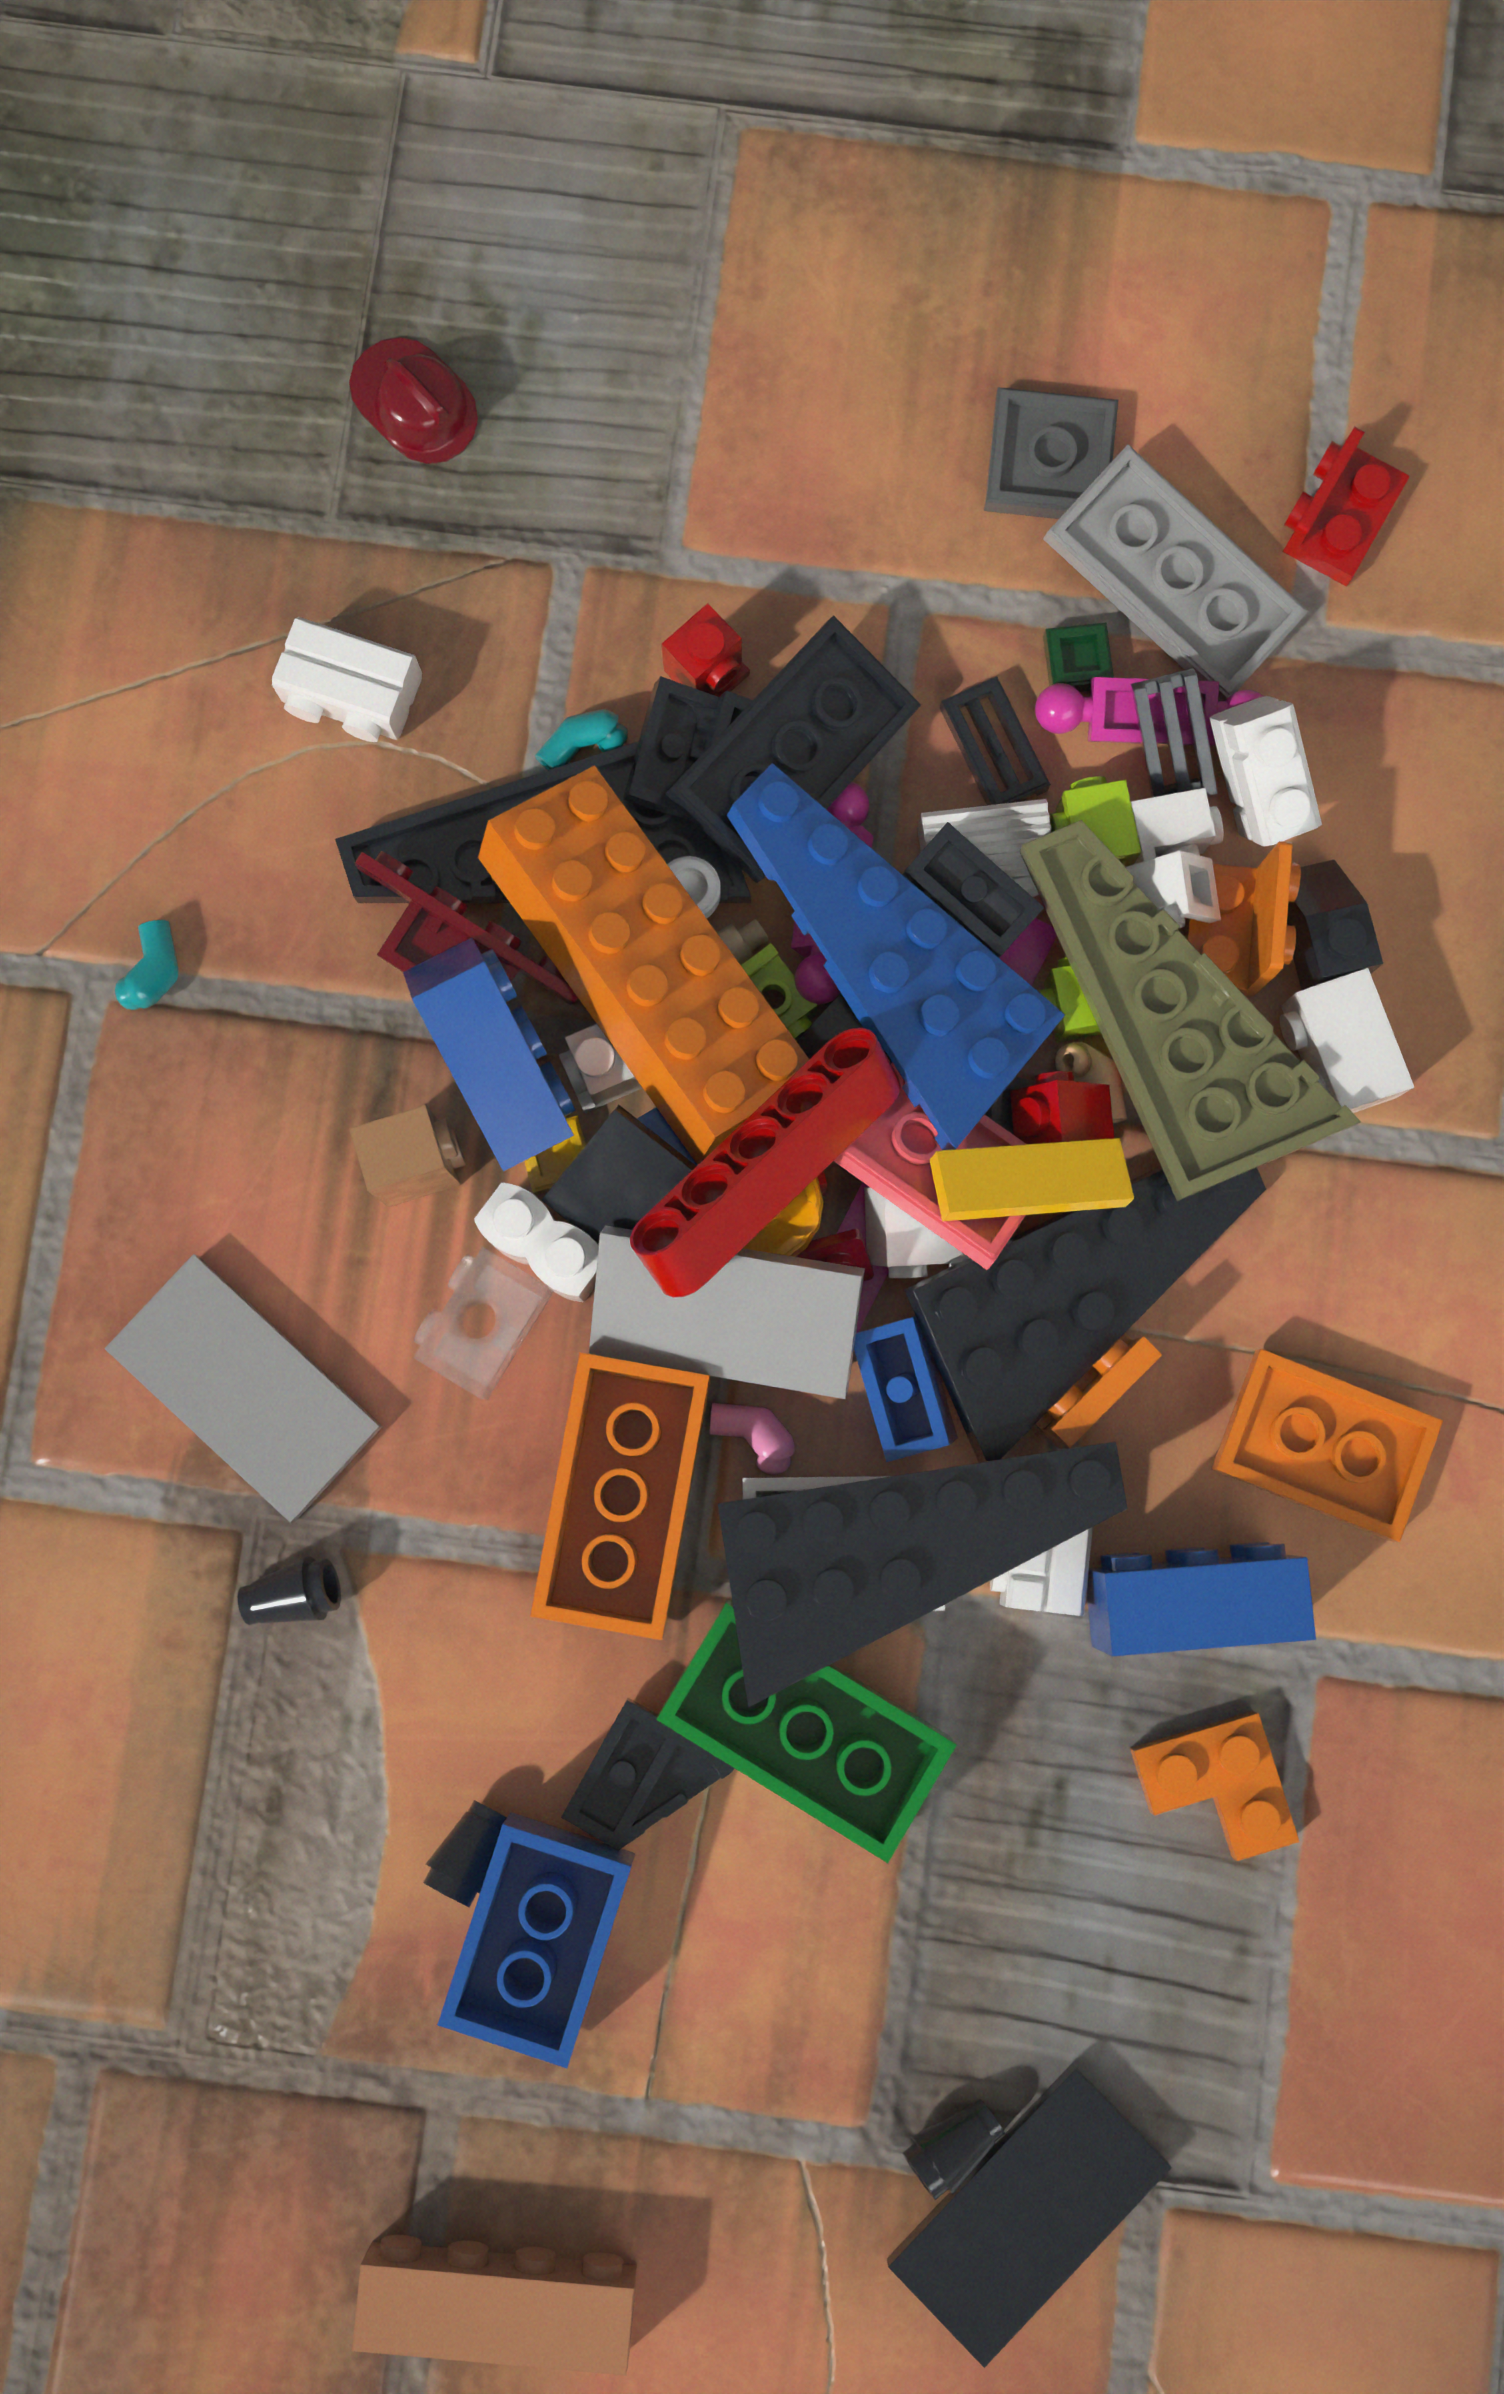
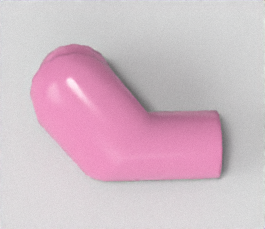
[710,1403,795,1475]

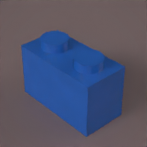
[854,1316,958,1462]

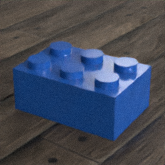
[403,938,576,1171]
[1086,1542,1316,1657]
[437,1812,635,2068]

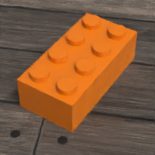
[530,1352,711,1640]

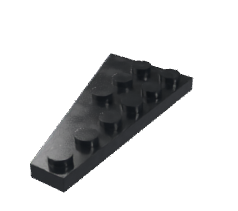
[335,741,751,903]
[904,1166,1266,1463]
[718,1442,1128,1708]

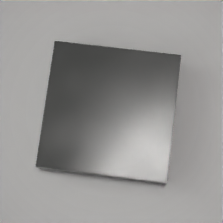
[984,387,1118,519]

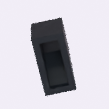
[1287,860,1384,990]

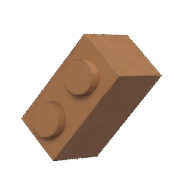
[349,1105,466,1207]

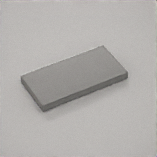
[1043,445,1308,702]
[589,1226,865,1399]
[104,1254,383,1523]

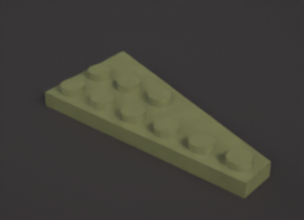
[1019,820,1361,1201]

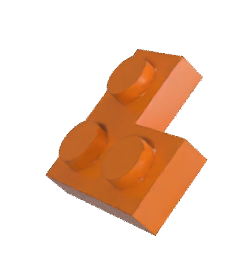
[1130,1711,1300,1861]

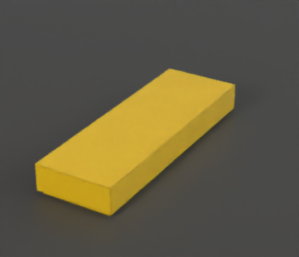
[930,1138,1134,1221]

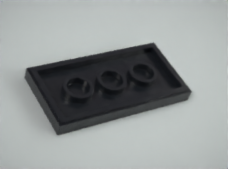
[665,615,921,883]
[887,2063,1172,2368]

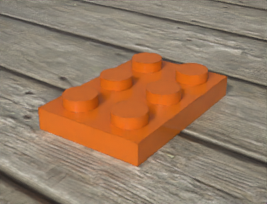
[1211,1349,1443,1542]

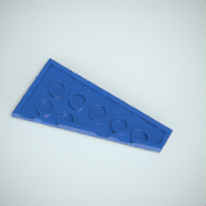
[727,763,1065,1150]

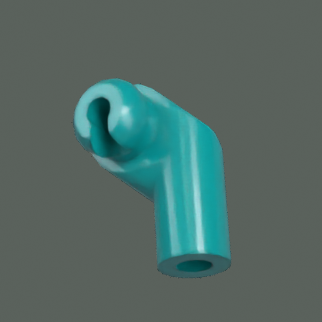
[535,709,628,770]
[115,920,179,1010]

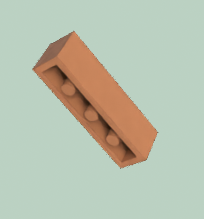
[352,2235,637,2376]

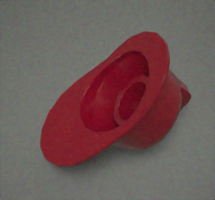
[349,337,478,464]

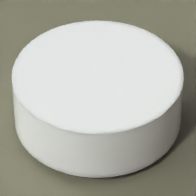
[667,856,721,918]

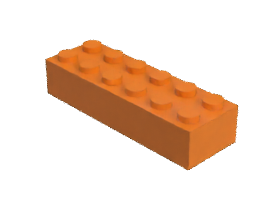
[478,765,809,1165]

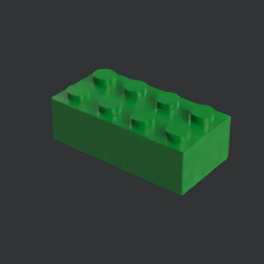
[656,1599,957,1863]

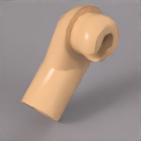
[1055,1042,1127,1123]

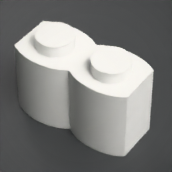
[474,1183,599,1302]

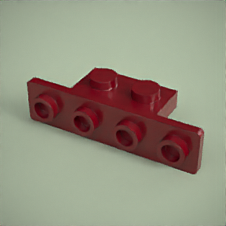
[355,851,578,1005]

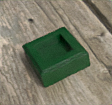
[1043,622,1114,692]

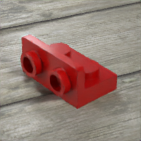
[1283,426,1410,587]

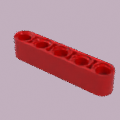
[630,1028,901,1298]

